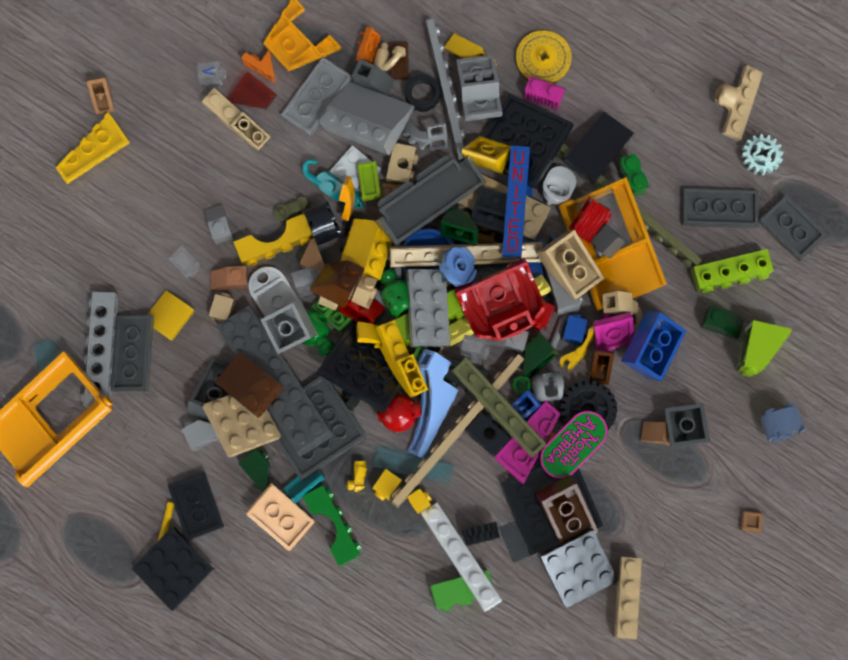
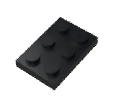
[167,472,225,541]

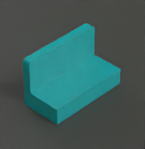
[283,470,326,504]

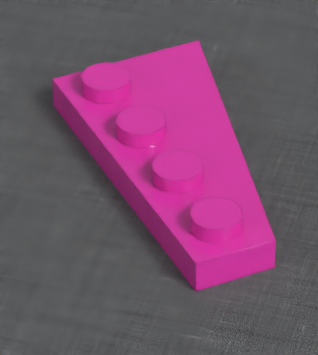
[494,401,560,484]

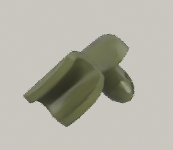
[274,197,311,222]

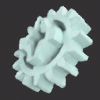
[741,134,784,176]

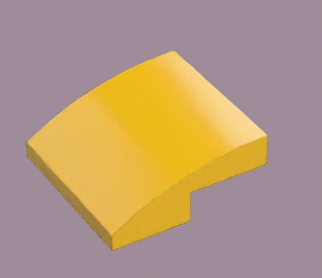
[147,291,195,341]

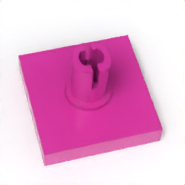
[593,312,634,351]

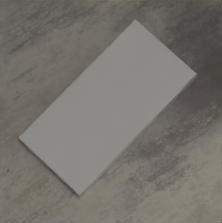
[280,57,353,137]

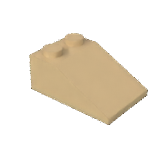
[536,230,605,300]

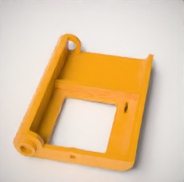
[0,351,113,487]

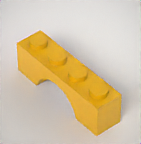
[234,214,314,267]

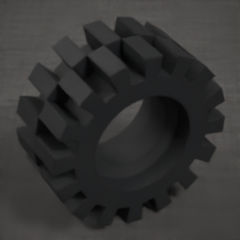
[462,522,500,546]

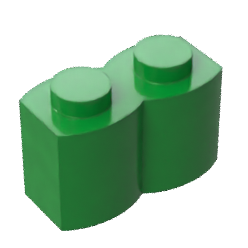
[618,153,648,197]

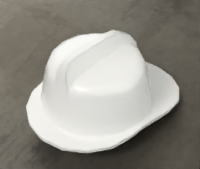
[542,166,577,206]

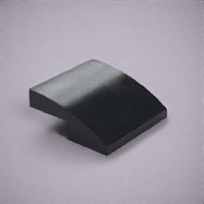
[471,187,507,233]

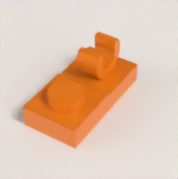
[355,27,381,64]

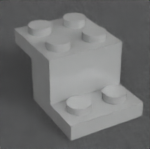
[456,55,502,121]

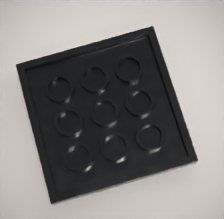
[483,94,574,189]
[317,320,414,413]
[500,466,604,556]

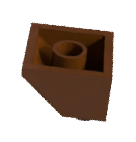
[310,260,365,308]

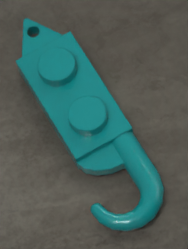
[302,159,365,209]

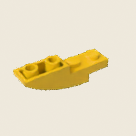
[376,320,428,397]

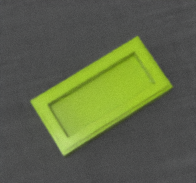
[357,161,382,202]

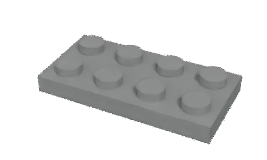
[406,269,450,347]

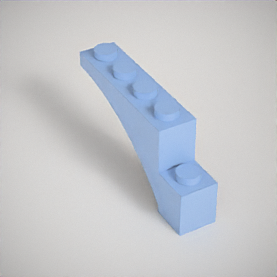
[407,349,459,459]

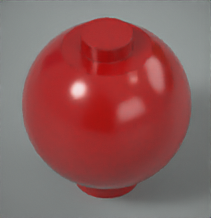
[377,393,422,432]

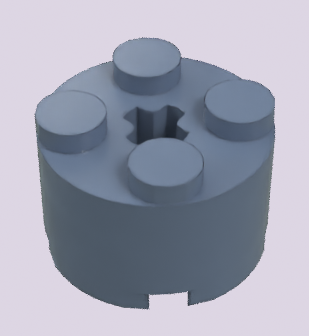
[760,403,806,442]

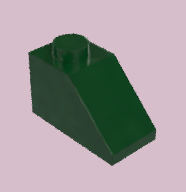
[441,207,478,246]
[701,306,744,340]
[523,333,559,379]
[238,449,271,492]

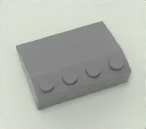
[319,82,414,155]

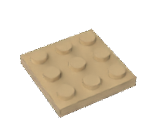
[203,395,281,458]

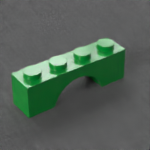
[302,485,362,567]

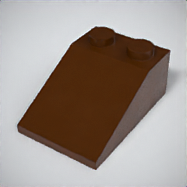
[215,352,284,418]
[535,475,598,544]

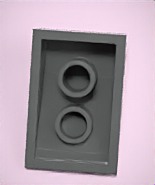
[187,357,230,422]

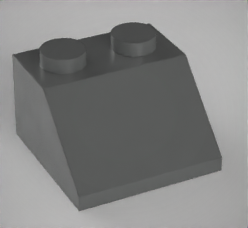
[664,403,710,447]

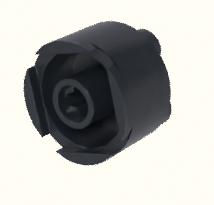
[303,201,342,245]

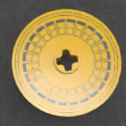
[516,31,571,83]

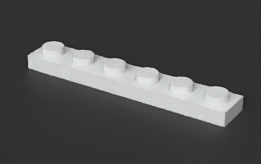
[421,503,501,612]

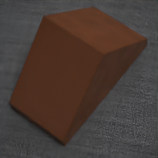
[590,349,615,385]

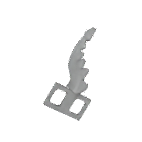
[402,121,448,151]

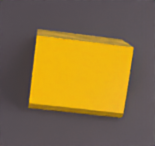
[462,136,511,174]

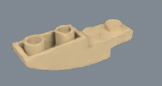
[202,88,271,151]

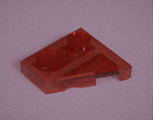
[226,72,277,110]

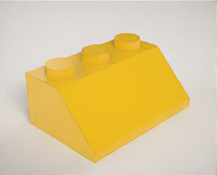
[340,219,392,281]

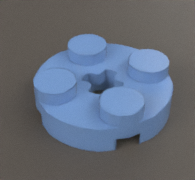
[439,247,476,287]

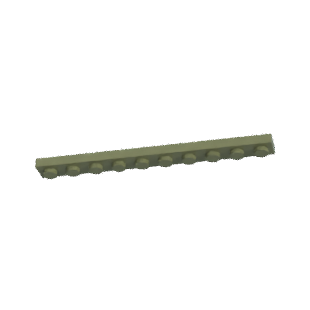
[556,143,702,268]

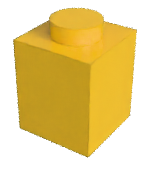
[372,469,402,501]

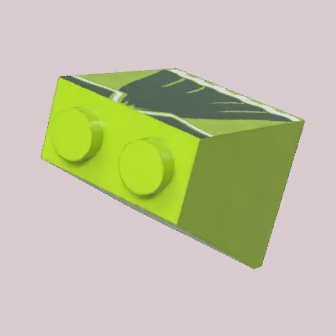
[737,320,792,377]

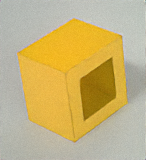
[407,489,432,515]

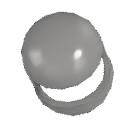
[532,371,564,402]

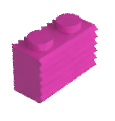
[523,76,565,111]

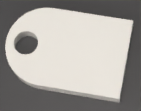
[249,267,299,317]

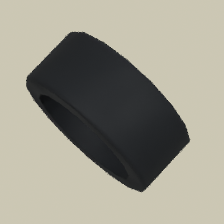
[405,74,440,112]

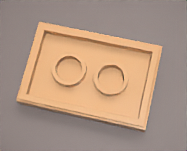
[245,483,315,551]

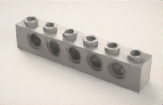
[81,292,119,408]

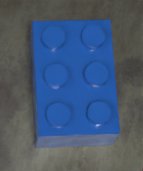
[621,310,687,382]

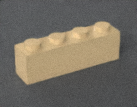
[614,557,642,640]

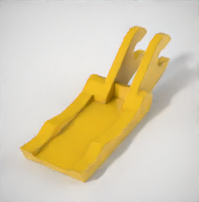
[444,33,497,65]
[559,320,596,371]

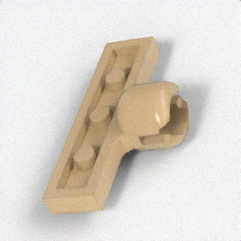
[714,65,763,141]

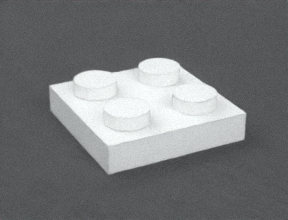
[329,146,381,195]

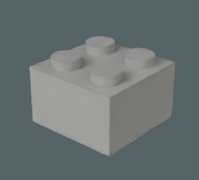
[260,300,318,354]

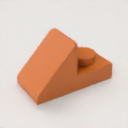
[241,50,276,83]

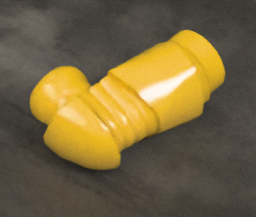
[347,461,367,492]

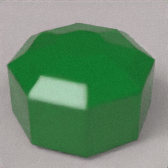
[512,375,531,395]

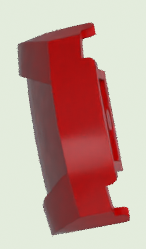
[454,258,546,341]

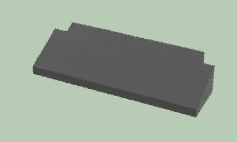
[374,155,486,245]

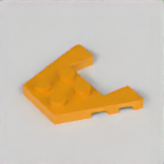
[263,0,341,72]

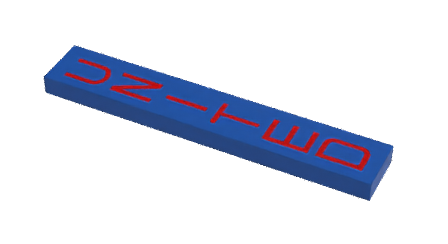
[502,146,530,258]

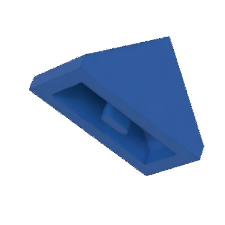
[511,390,541,420]

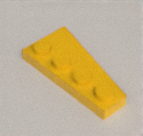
[56,112,130,184]

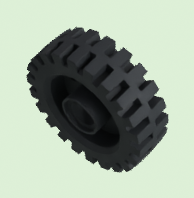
[559,380,618,430]

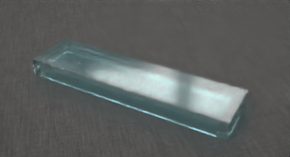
[373,448,453,485]

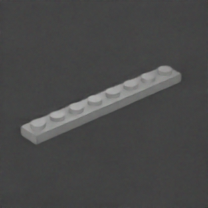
[426,19,467,163]

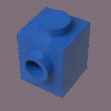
[562,314,590,345]

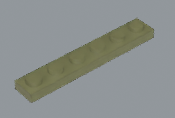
[452,357,547,458]

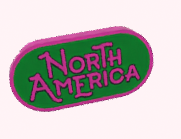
[540,411,608,478]

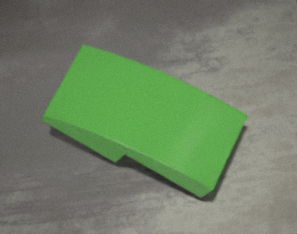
[311,297,354,334]

